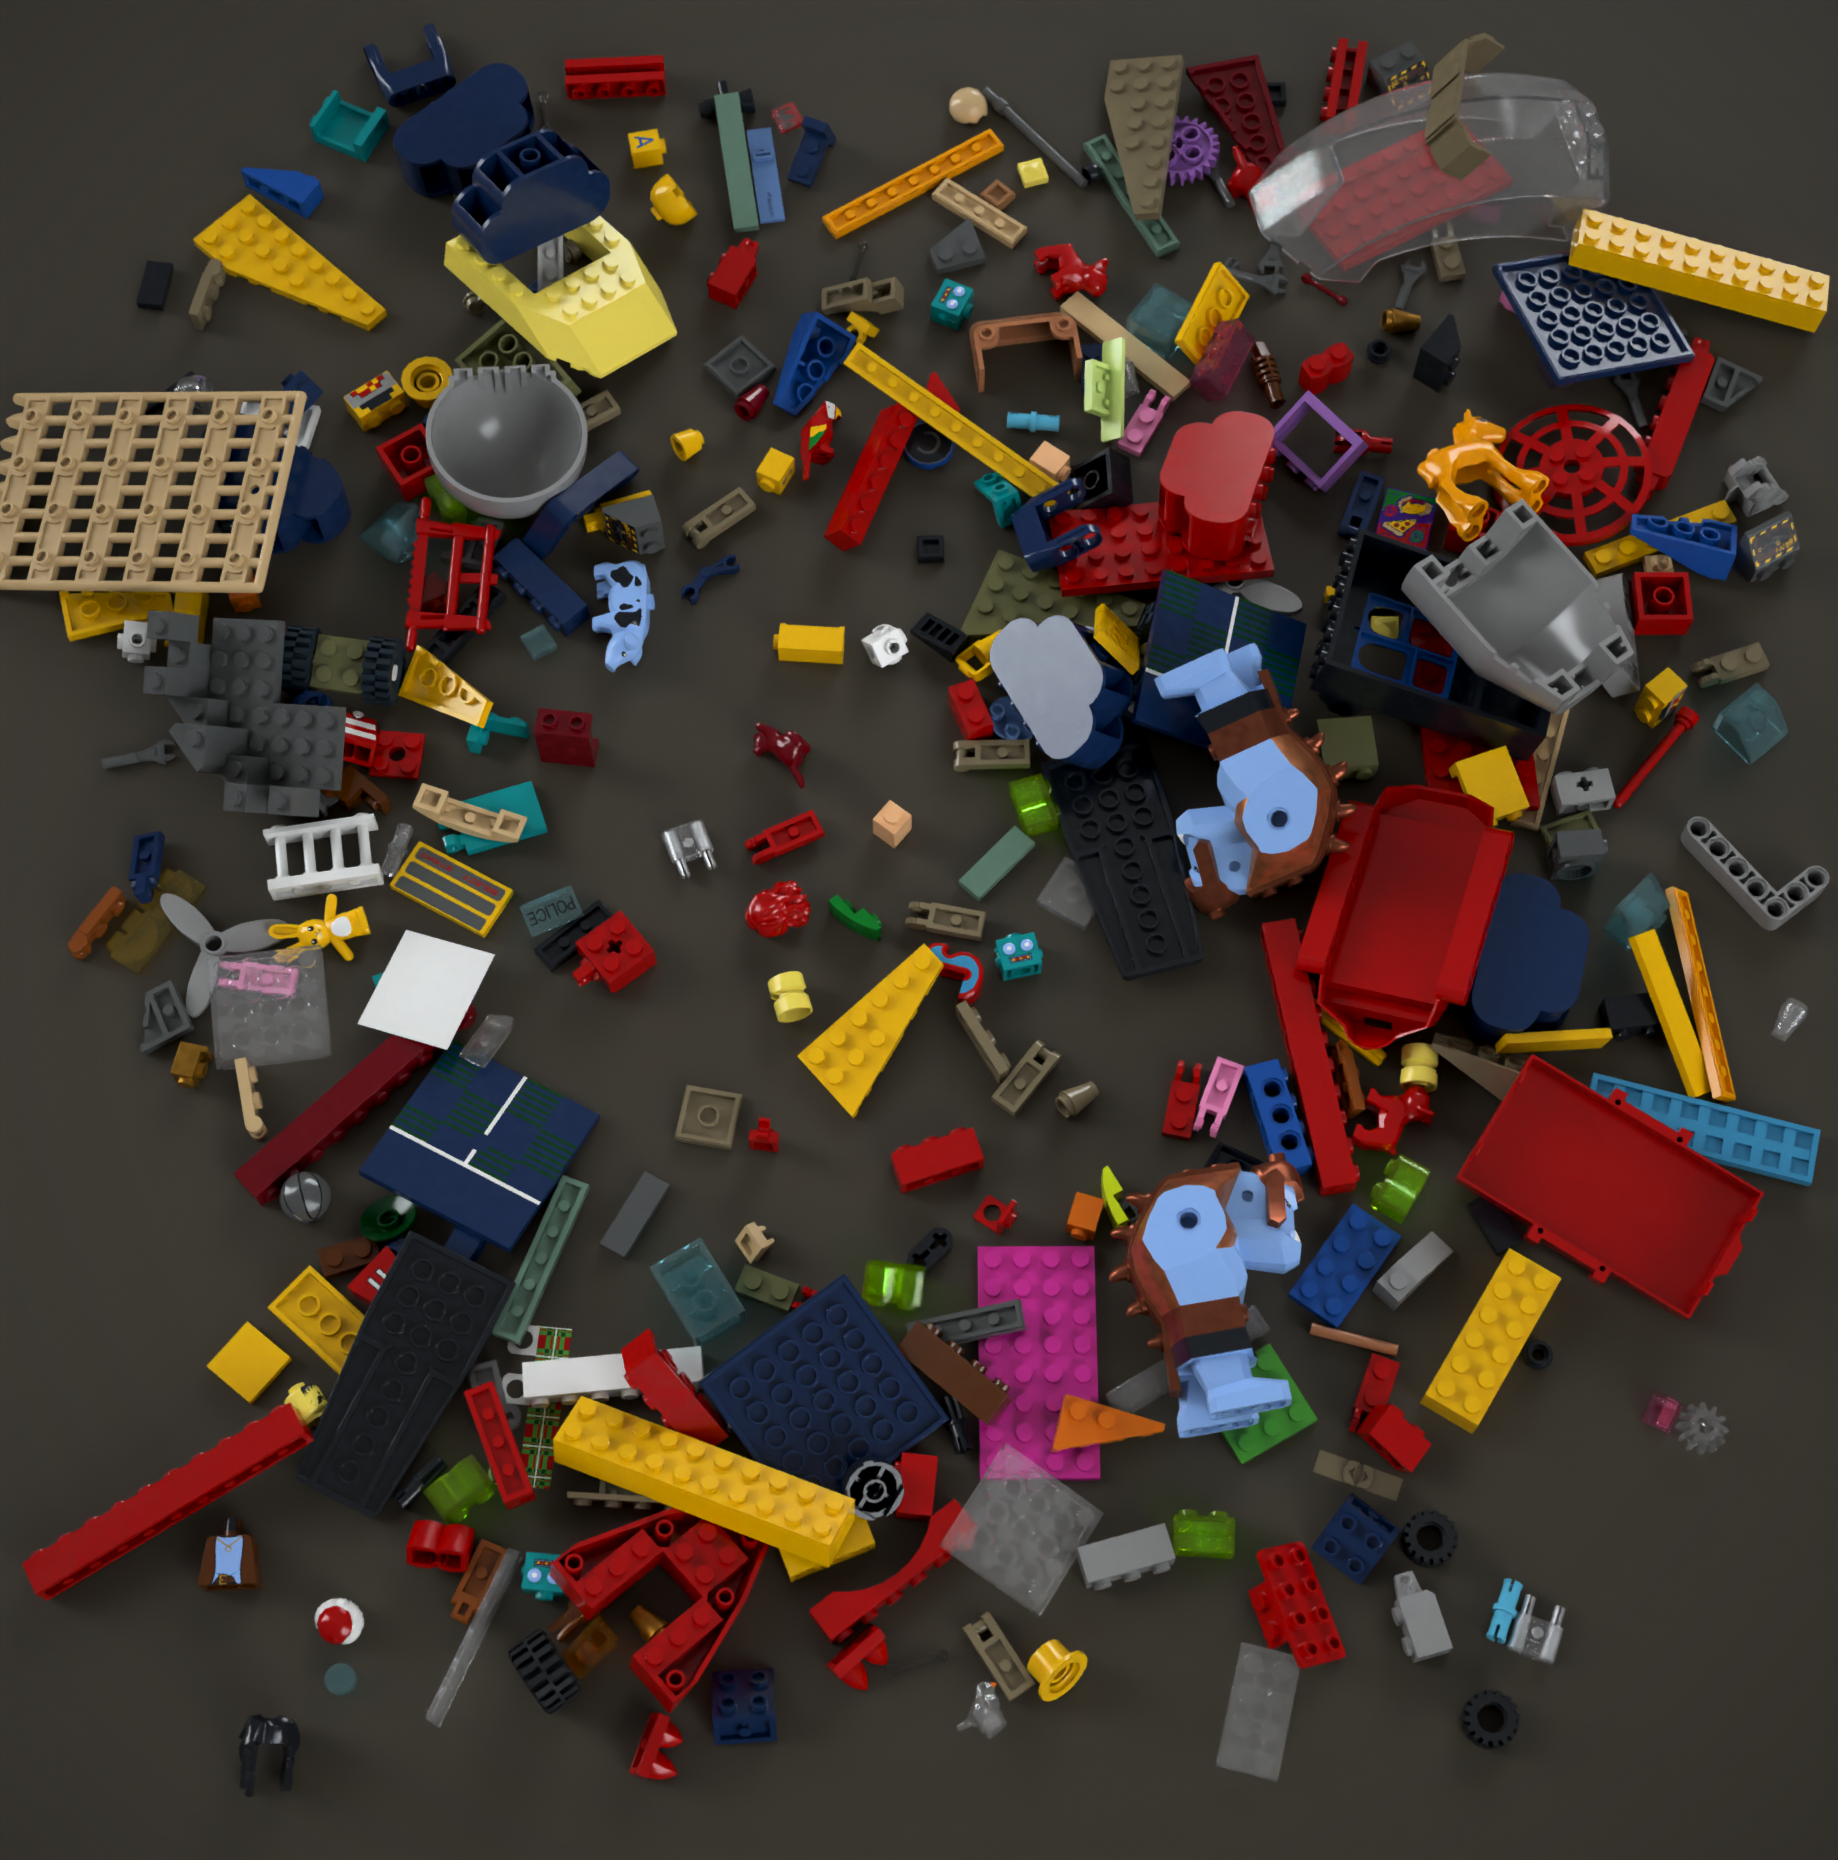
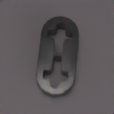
[906,1227,953,1277]

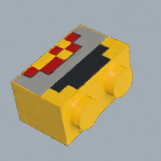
[344,371,408,432]
[1633,667,1688,729]

